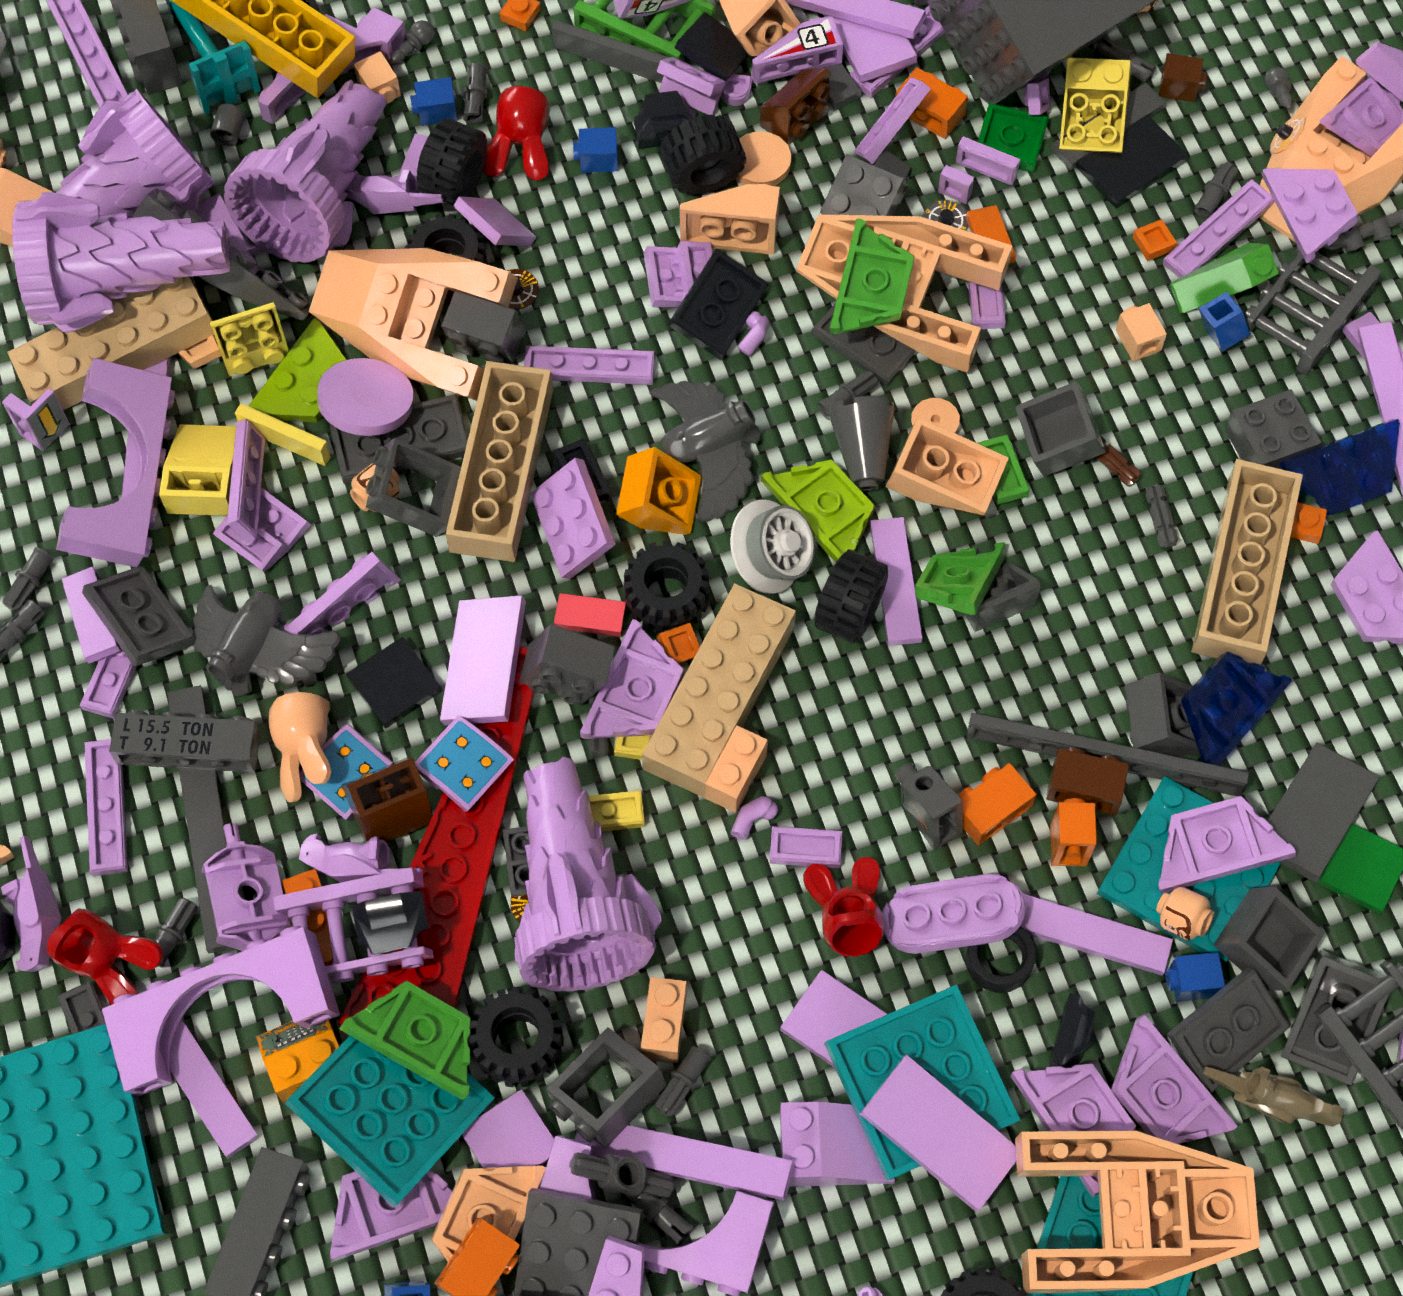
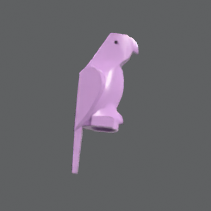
[345,170,444,214]
[299,834,423,883]
[1,836,62,972]

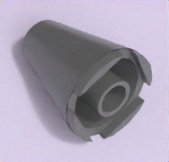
[828,396,894,491]

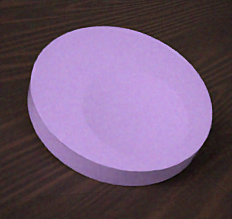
[317,358,413,436]

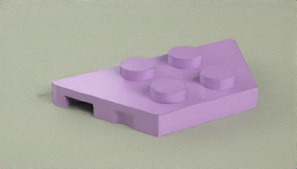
[1319,76,1403,157]
[1263,168,1358,263]
[1331,530,1403,644]
[580,619,684,739]
[1158,796,1296,894]
[1111,1015,1238,1144]
[1011,1064,1136,1198]
[330,1170,452,1262]

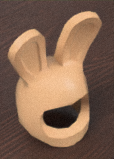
[269,692,331,802]

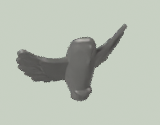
[649,381,760,522]
[193,585,340,696]

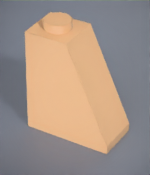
[719,0,801,56]

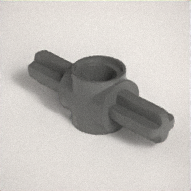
[569,1152,675,1198]

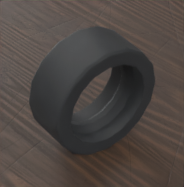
[966,926,1036,993]

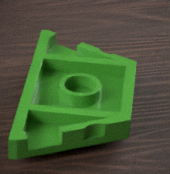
[830,218,914,335]
[915,542,1006,615]
[339,981,470,1100]

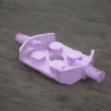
[202,823,290,951]

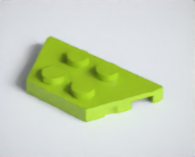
[249,318,346,423]
[761,460,875,563]

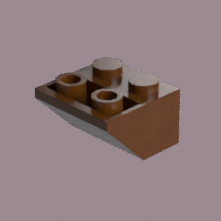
[760,68,831,146]
[1046,748,1129,816]
[341,757,432,844]

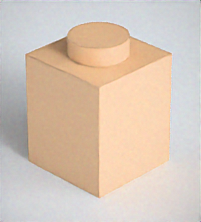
[353,51,401,104]
[1116,303,1167,361]

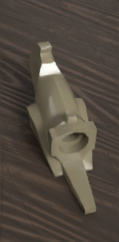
[1202,1066,1344,1127]

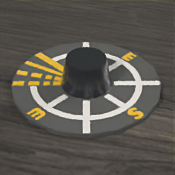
[923,200,968,231]

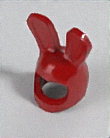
[483,86,550,181]
[803,857,884,957]
[47,908,163,1005]

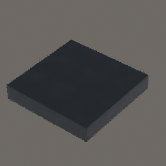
[674,12,749,81]
[346,636,442,729]

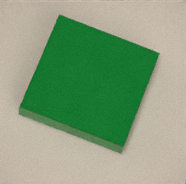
[978,103,1049,173]
[1314,823,1403,915]

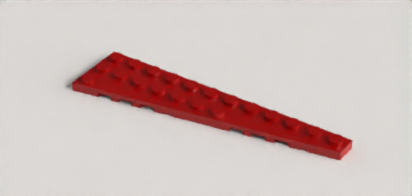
[338,647,535,1027]

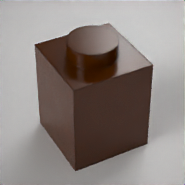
[1158,53,1207,102]

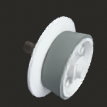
[730,500,815,594]

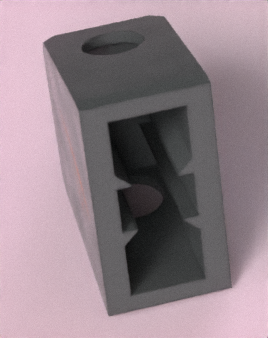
[895,763,963,851]

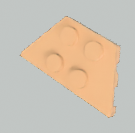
[431,1165,546,1286]

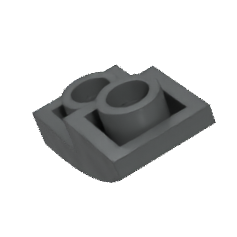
[503,826,530,897]

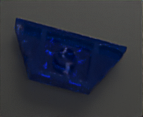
[1280,419,1400,515]
[1181,652,1292,766]

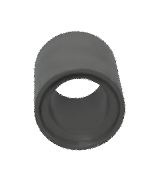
[210,104,245,146]

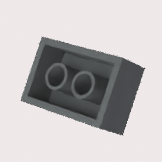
[110,0,183,95]

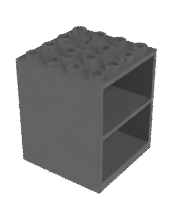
[927,0,1154,104]

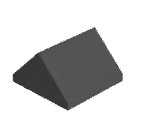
[964,562,1040,632]

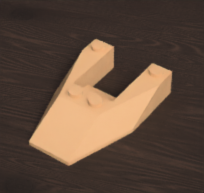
[1259,56,1403,243]
[796,214,1012,373]
[309,248,518,401]
[1015,1131,1260,1294]

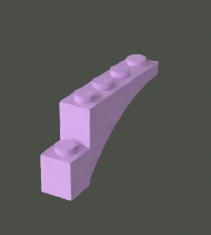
[258,7,406,124]

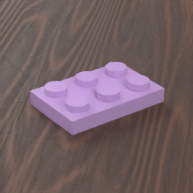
[530,458,616,579]

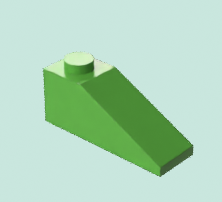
[1170,243,1279,313]

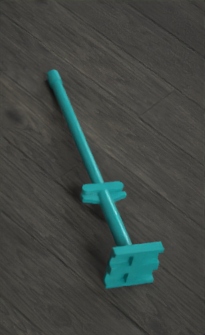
[166,0,261,114]

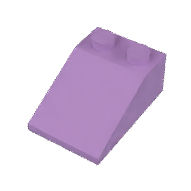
[780,1102,895,1187]

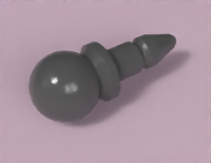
[389,20,434,66]
[1264,67,1292,109]

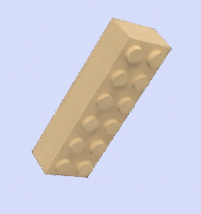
[7,277,214,410]
[445,361,553,562]
[1191,459,1303,669]
[642,583,796,798]

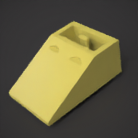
[1059,58,1131,153]
[210,302,289,376]
[159,424,236,516]

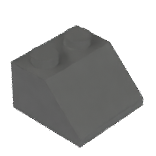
[1126,672,1209,756]

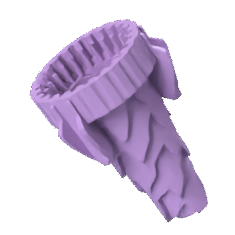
[224,80,386,263]
[56,89,215,218]
[12,192,230,333]
[514,757,662,992]

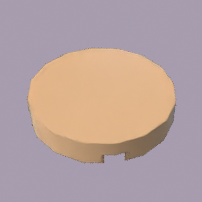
[736,131,791,186]

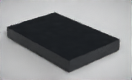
[1075,114,1188,208]
[667,248,769,360]

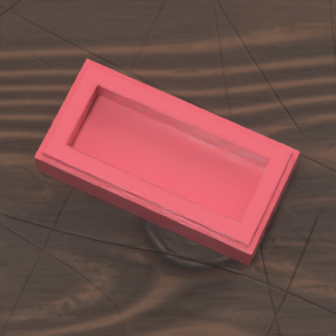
[554,593,626,637]

